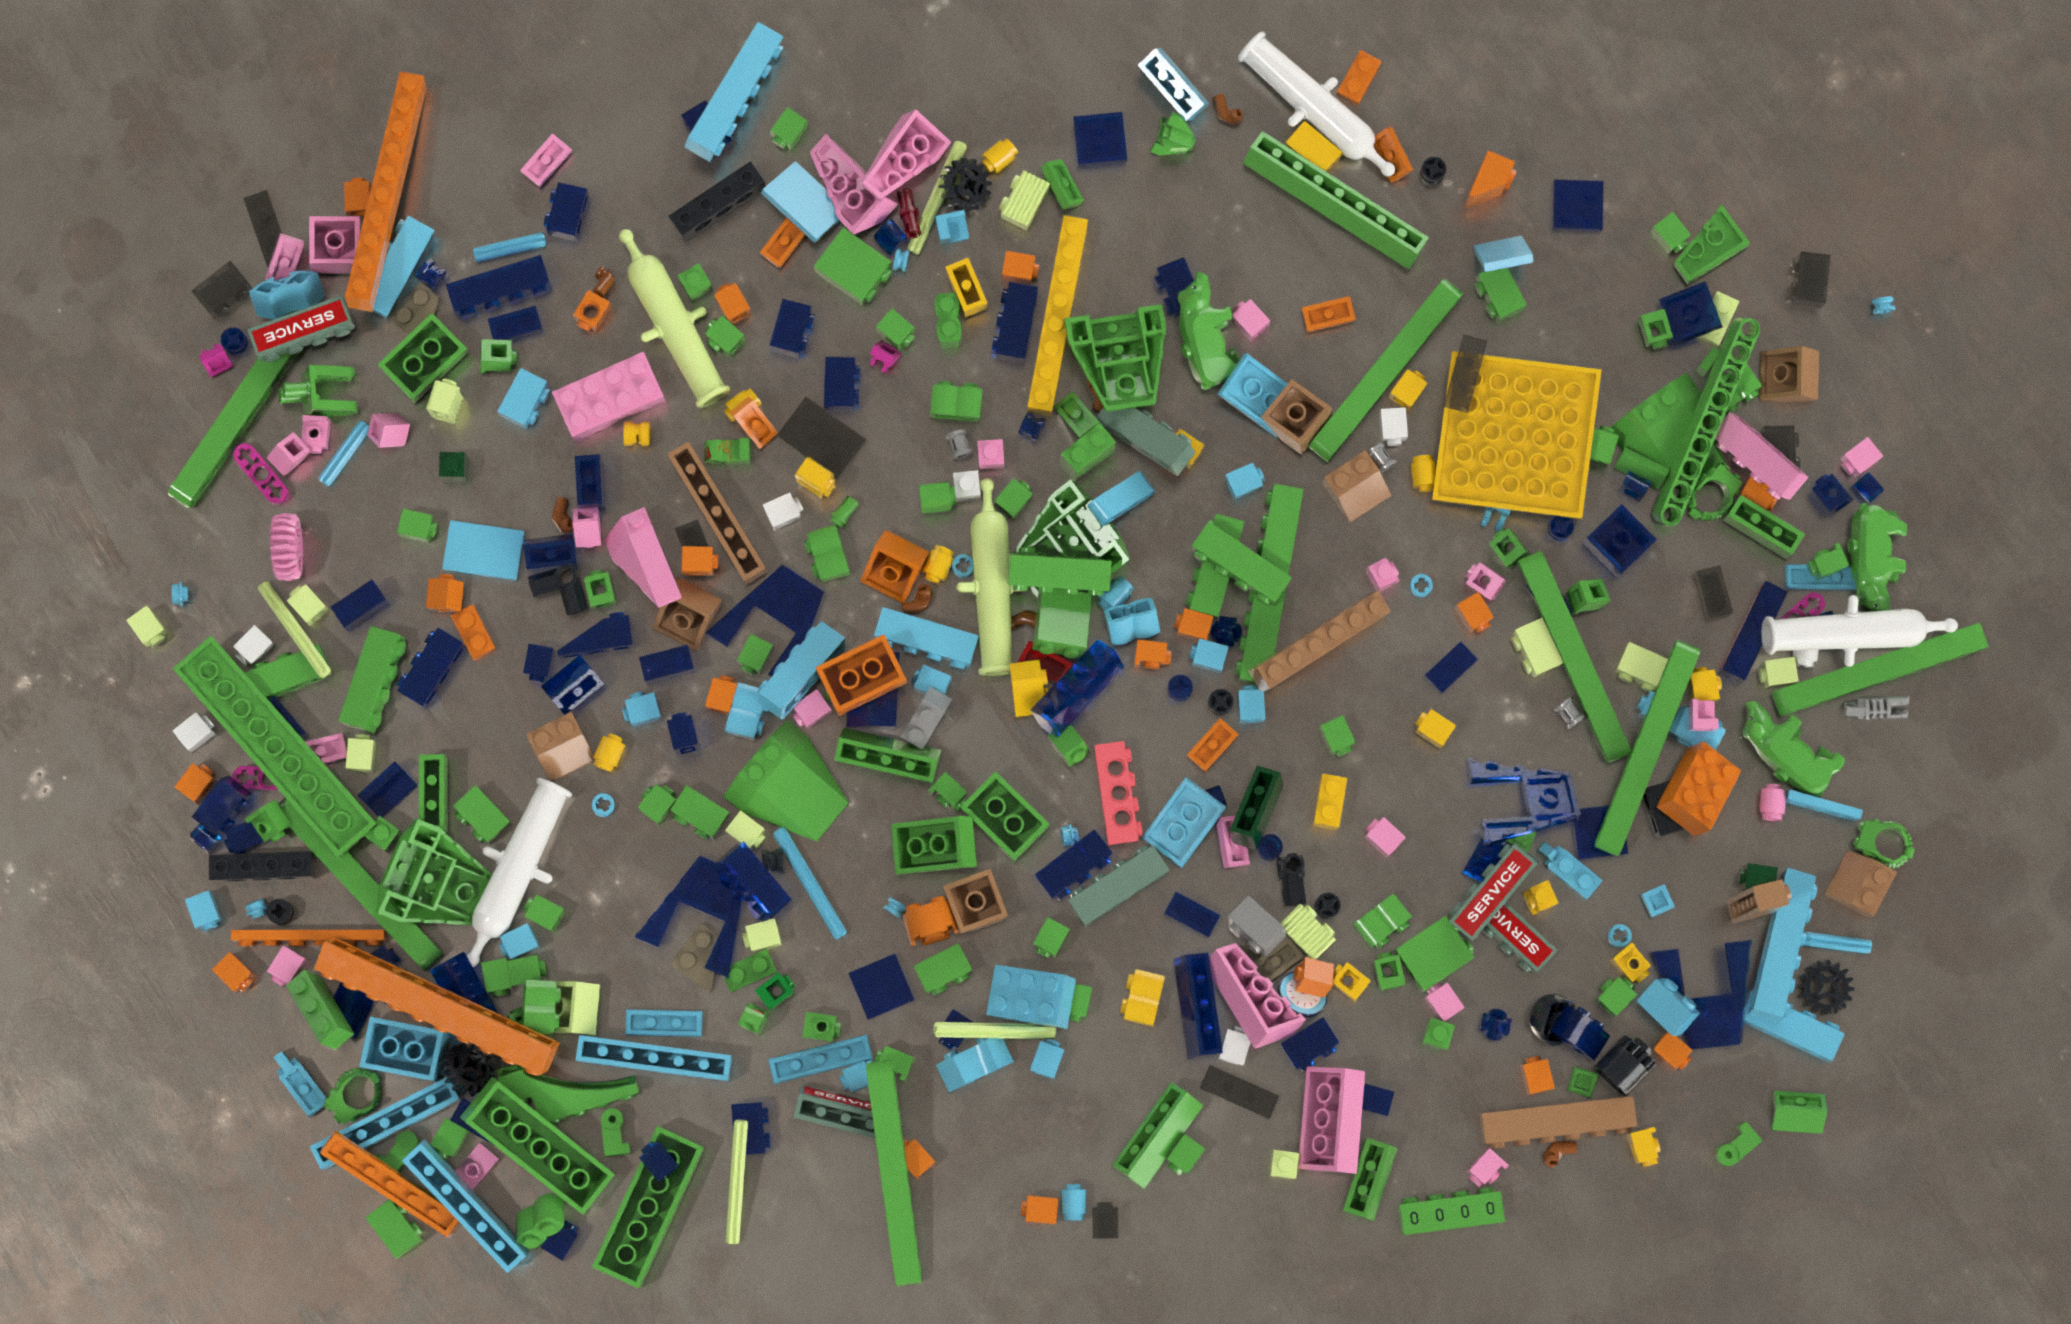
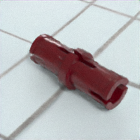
[897,188,922,239]

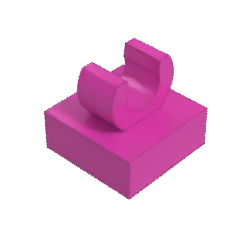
[870,340,902,373]
[199,343,233,377]

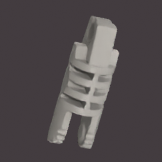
[1843,695,1909,719]

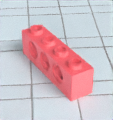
[1094,741,1142,847]

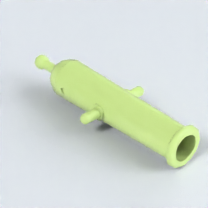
[619,229,730,408]
[956,478,1026,676]

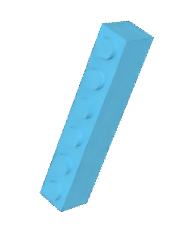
[684,22,784,162]
[1747,868,1818,1024]
[575,1035,733,1082]
[309,1077,463,1170]
[402,1139,529,1273]

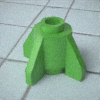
[1150,112,1195,156]

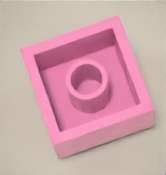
[309,216,361,274]

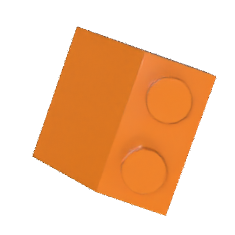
[1464,150,1517,209]
[860,530,930,603]

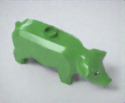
[1178,271,1239,390]
[1847,503,1907,611]
[1742,701,1845,798]

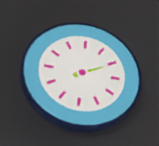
[1278,972,1327,1017]

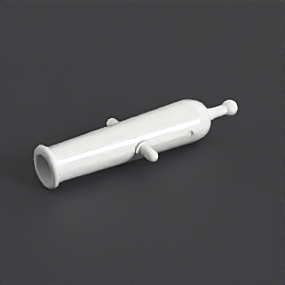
[1238,32,1395,177]
[1761,595,1958,667]
[465,778,572,967]

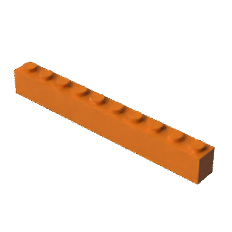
[345,71,427,312]
[314,937,560,1075]

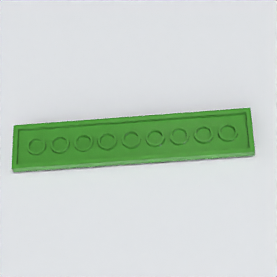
[172,636,377,858]

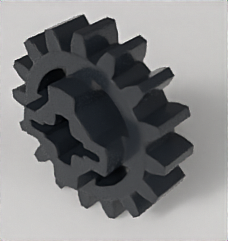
[938,158,992,212]
[1798,960,1855,1015]
[440,1042,496,1097]

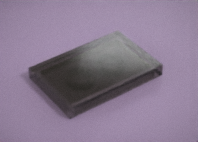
[776,396,866,480]

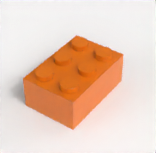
[815,634,907,716]
[1657,741,1741,836]

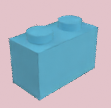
[497,368,551,430]
[1637,978,1700,1036]

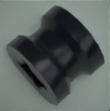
[1420,156,1446,185]
[1208,689,1234,716]
[762,848,784,875]
[1314,893,1341,919]
[266,899,295,925]

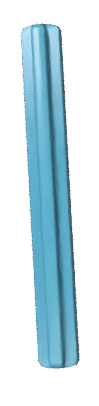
[773,827,847,939]

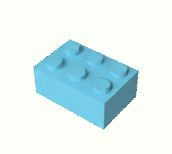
[986,965,1076,1029]
[359,1017,450,1082]

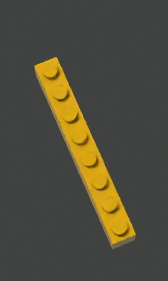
[1027,215,1088,417]

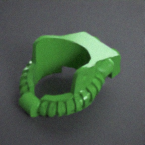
[1687,463,1743,521]
[1853,819,1915,869]
[323,1067,382,1125]

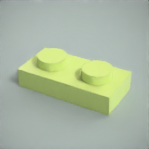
[1695,291,1740,347]

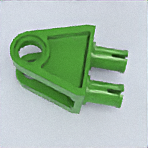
[278,365,358,417]

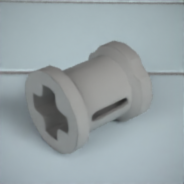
[946,429,974,460]
[1367,441,1397,474]
[1554,696,1587,729]

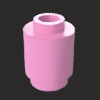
[1760,784,1786,821]

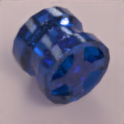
[415,258,447,290]
[220,327,249,356]
[1018,411,1047,441]
[1547,516,1574,542]
[1167,675,1193,702]
[1257,834,1283,861]

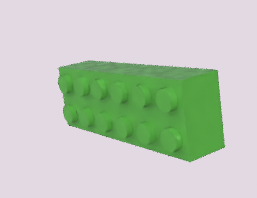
[460,1077,615,1215]
[592,1126,705,1289]

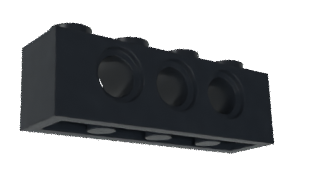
[668,161,766,243]
[209,851,315,883]

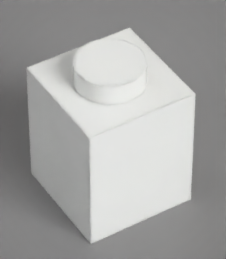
[1379,407,1408,446]
[953,470,981,503]
[763,492,803,531]
[233,625,276,665]
[173,712,216,753]
[1218,1026,1250,1066]

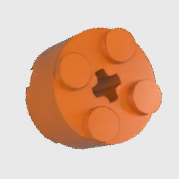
[903,896,959,946]

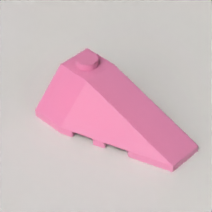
[861,109,951,200]
[810,134,898,234]
[604,507,682,608]

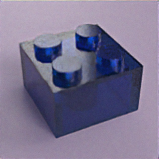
[1583,504,1657,579]

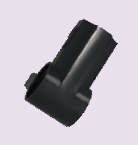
[528,564,588,616]
[1277,853,1306,906]

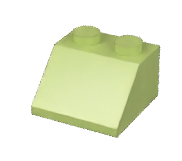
[554,981,600,1035]

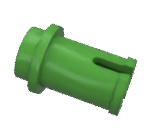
[829,495,859,528]

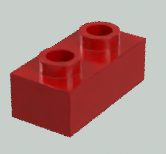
[1017,641,1073,688]

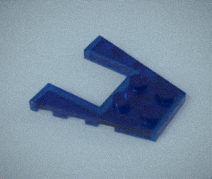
[706,564,824,677]
[1466,758,1580,846]
[635,856,746,979]
[1651,939,1752,1050]

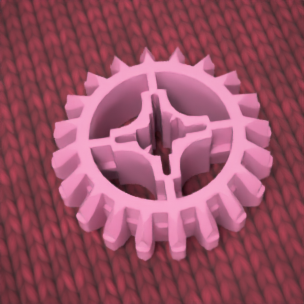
[270,513,304,581]

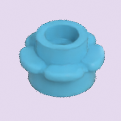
[172,582,188,607]
[1060,823,1079,848]
[245,898,268,919]

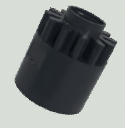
[1594,1035,1657,1097]

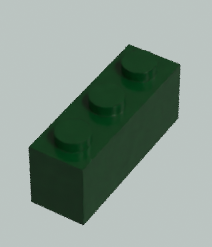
[1229,765,1284,850]

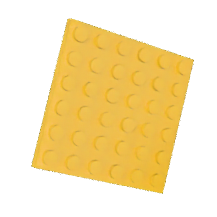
[1432,351,1602,519]

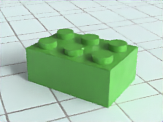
[377,313,468,404]
[960,771,1050,863]
[891,816,977,874]

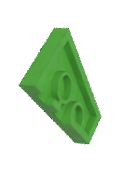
[1673,204,1750,285]

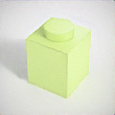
[287,584,329,626]
[126,605,168,648]
[1758,657,1799,689]
[346,734,377,773]
[725,810,766,851]
[742,918,782,952]
[1269,1150,1299,1179]

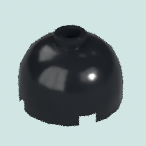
[1529,993,1580,1046]

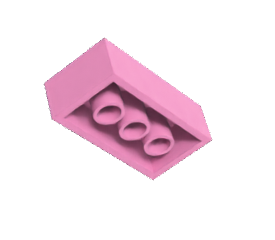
[552,352,666,442]
[1298,1067,1365,1174]

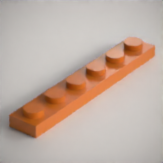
[231,930,387,947]
[320,1130,459,1237]

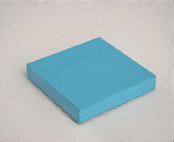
[1473,236,1533,272]

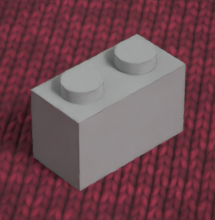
[901,686,952,750]
[1228,896,1287,957]

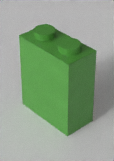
[814,227,892,306]
[1060,423,1116,483]
[1032,588,1092,659]
[1394,916,1475,993]

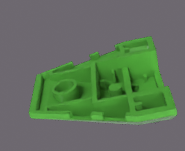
[1064,304,1166,412]
[1610,373,1726,491]
[1013,479,1131,597]
[723,720,849,842]
[376,818,492,925]

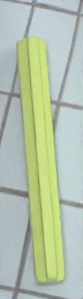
[908,141,967,255]
[258,581,331,678]
[933,1022,1056,1039]
[726,1120,748,1244]

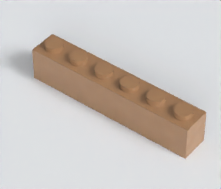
[667,441,767,585]
[1248,590,1391,692]
[1727,879,1791,925]
[1479,1096,1637,1149]

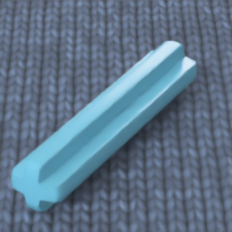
[473,232,546,262]
[318,420,369,486]
[1803,932,1872,954]

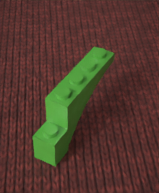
[497,1064,639,1124]

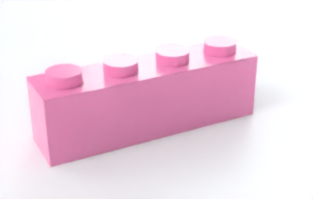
[1715,412,1808,500]

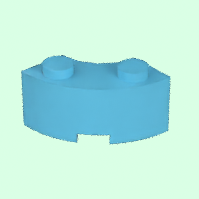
[249,271,325,320]
[936,1038,1014,1092]

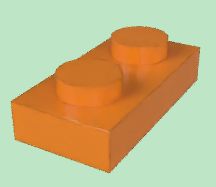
[1337,50,1382,105]
[1374,127,1413,183]
[760,217,806,269]
[1301,296,1356,333]
[730,396,778,449]
[450,604,496,661]
[1186,718,1239,772]

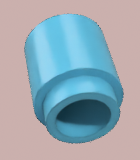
[1097,576,1134,611]
[839,1060,871,1093]
[1061,1184,1086,1220]

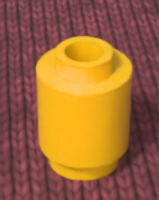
[981,138,1018,174]
[724,388,762,423]
[1410,455,1436,493]
[922,545,954,584]
[593,733,626,772]

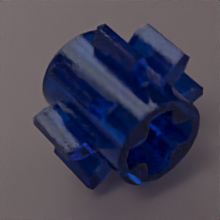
[1211,616,1242,647]
[1480,1009,1512,1040]

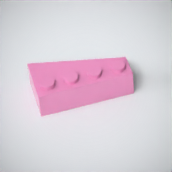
[1204,943,1306,1049]

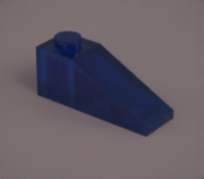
[557,612,635,659]

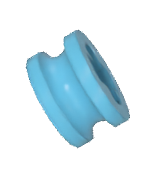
[893,248,910,272]
[1871,296,1895,314]
[952,554,974,578]
[1410,574,1433,597]
[592,793,615,817]
[883,897,906,919]
[1608,924,1632,948]

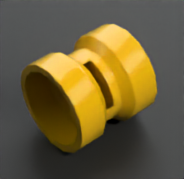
[623,421,651,446]

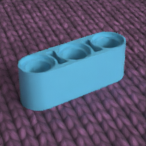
[1087,471,1156,526]

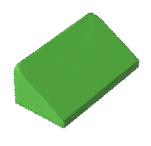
[1614,447,1670,490]

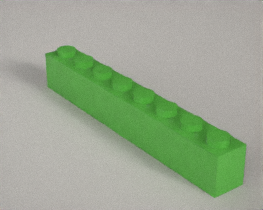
[1243,131,1429,269]
[1235,484,1304,685]

